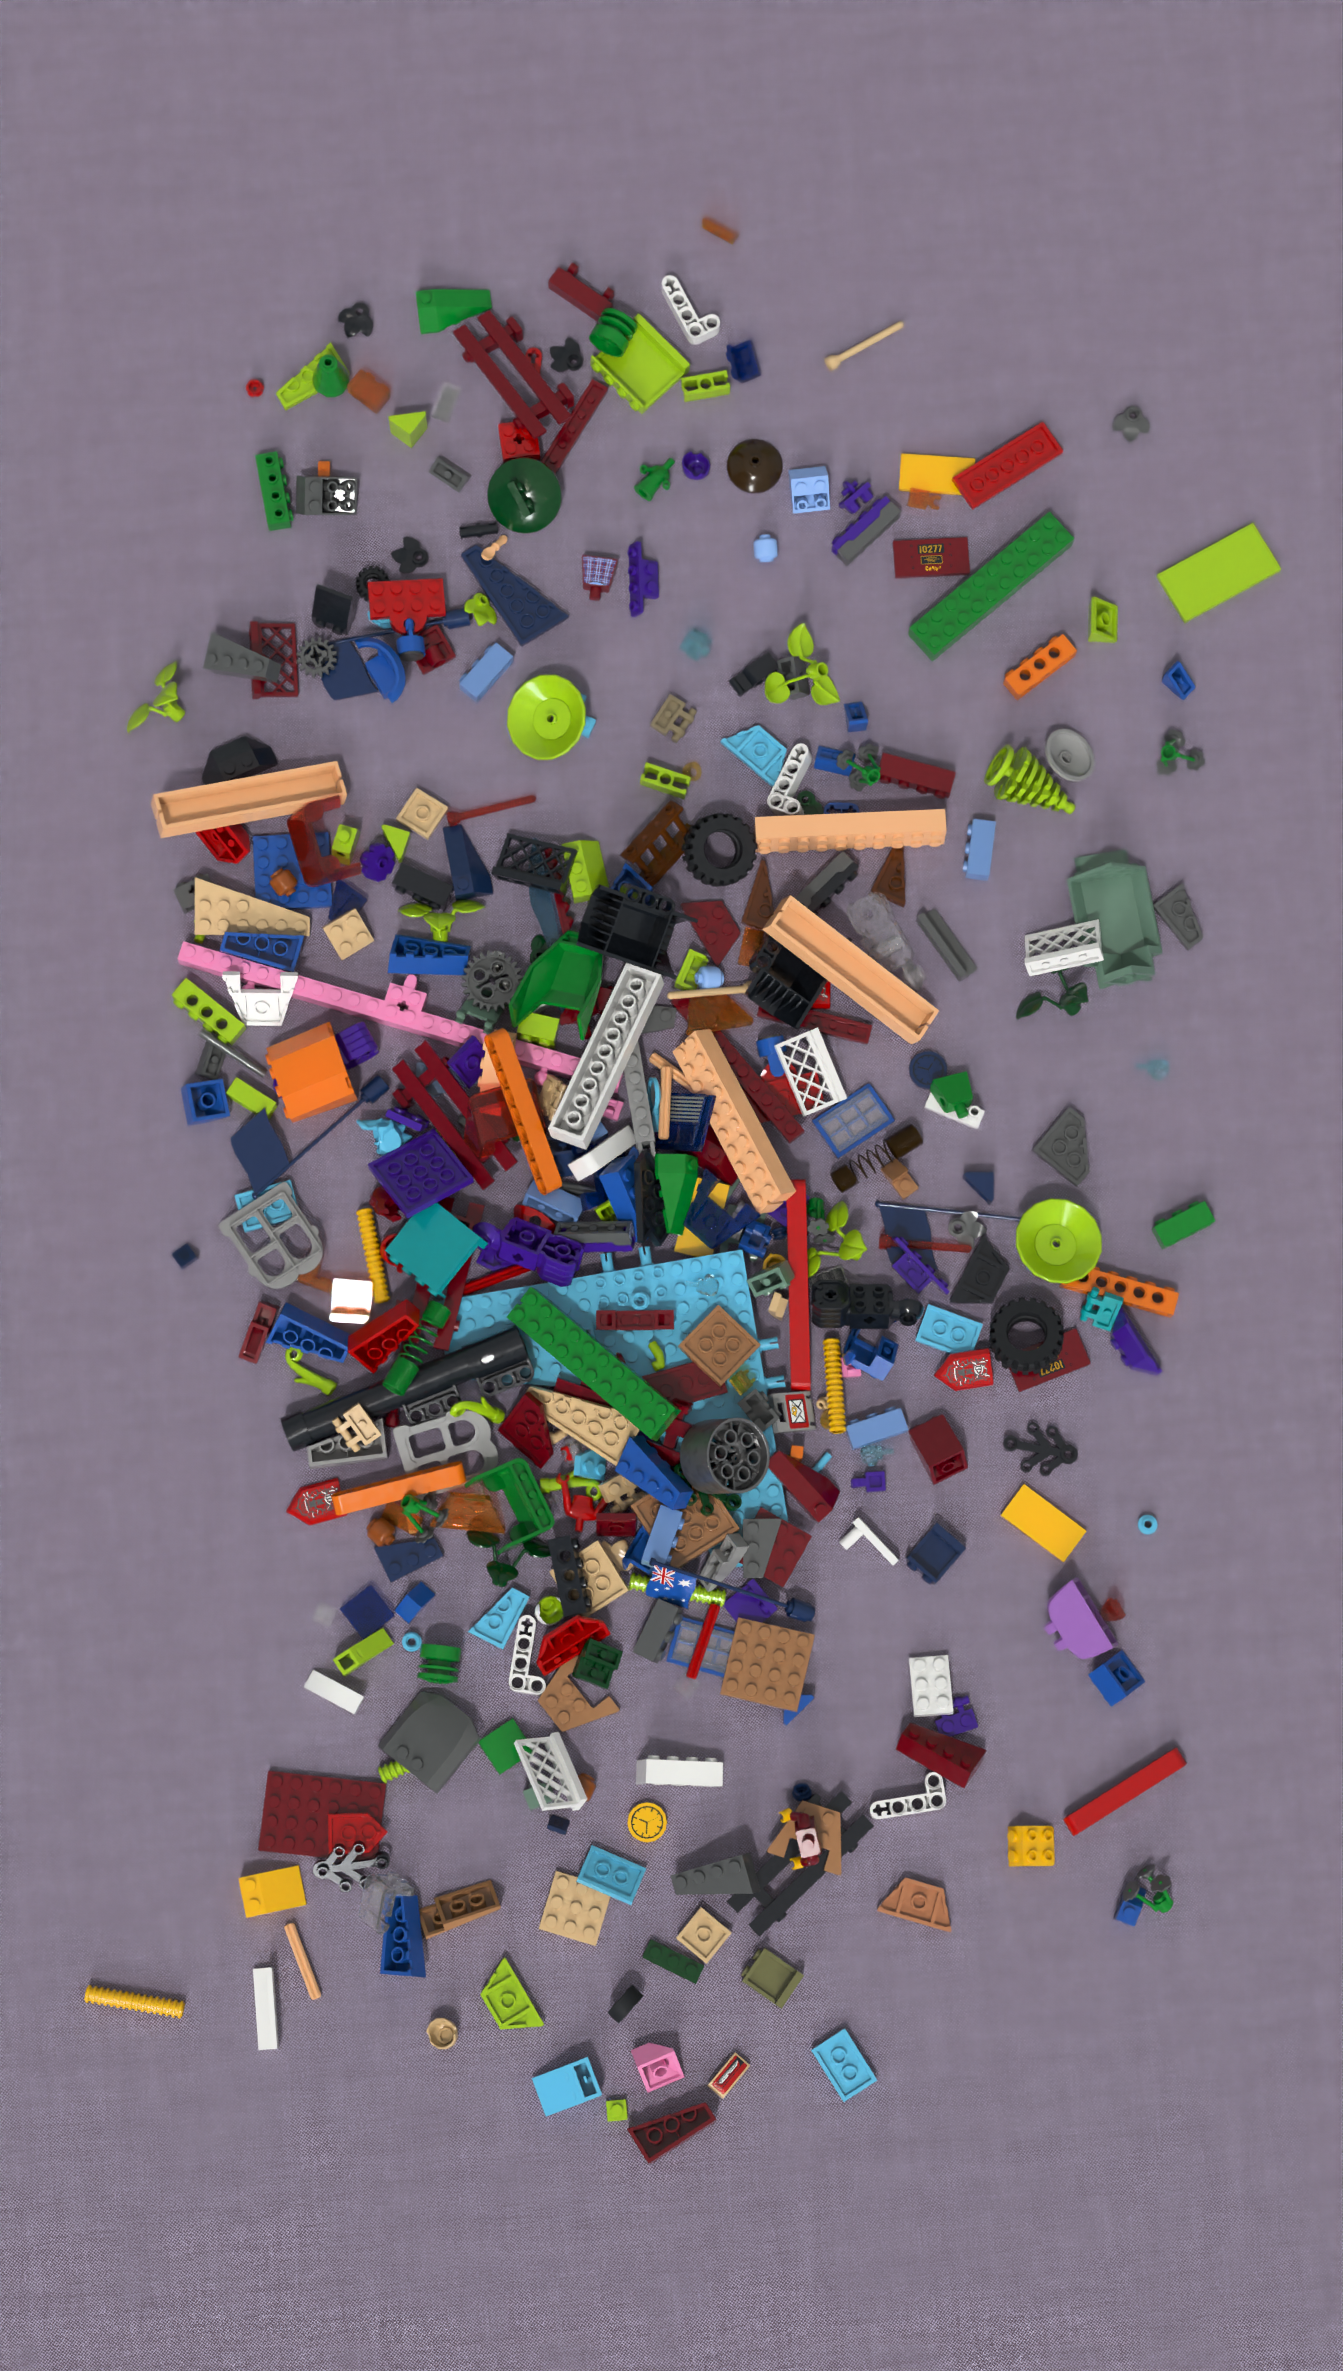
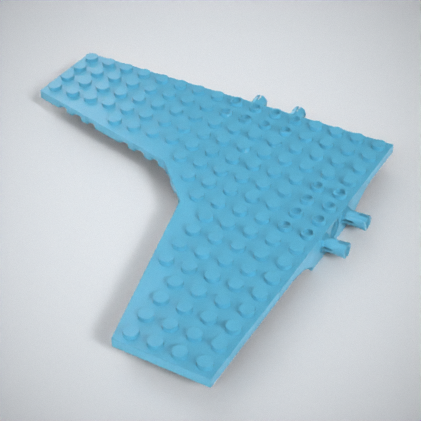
[436,1246,789,1567]

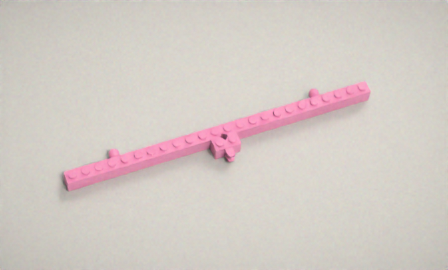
[178,941,623,1094]

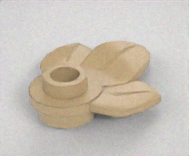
[601,1540,633,1573]

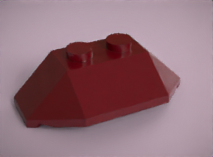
[669,1124,738,1186]

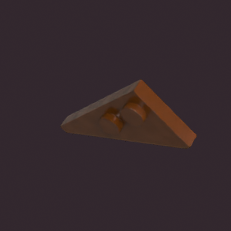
[871,845,906,908]
[741,860,774,930]

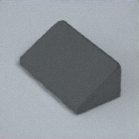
[429,456,472,493]
[195,1041,229,1080]

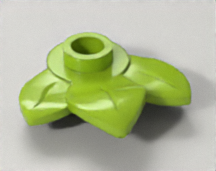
[464,593,497,626]

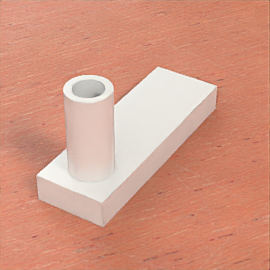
[924,1092,985,1129]
[839,1517,899,1566]

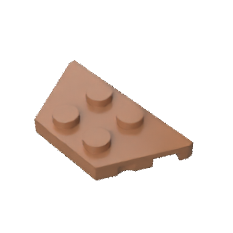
[877,1878,952,1933]

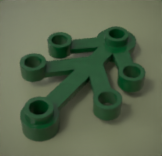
[673,1463,742,1516]

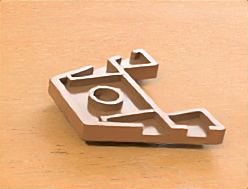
[538,1655,620,1732]
[766,1800,842,1876]

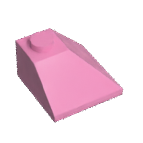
[631,2043,684,2093]

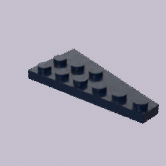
[461,545,569,647]

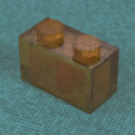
[347,369,390,414]

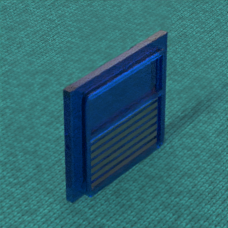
[654,1093,716,1152]

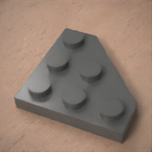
[1032,1106,1090,1187]

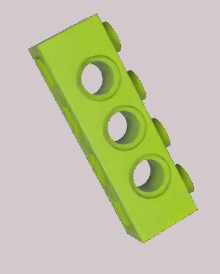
[171,978,246,1046]

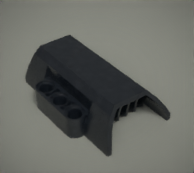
[576,883,698,980]
[745,903,853,1029]

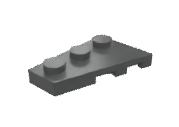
[743,1519,782,1578]

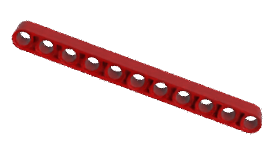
[786,1179,811,1391]

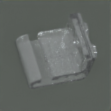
[359,1872,415,1934]

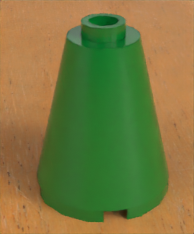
[312,355,350,398]

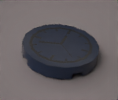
[909,1051,947,1089]

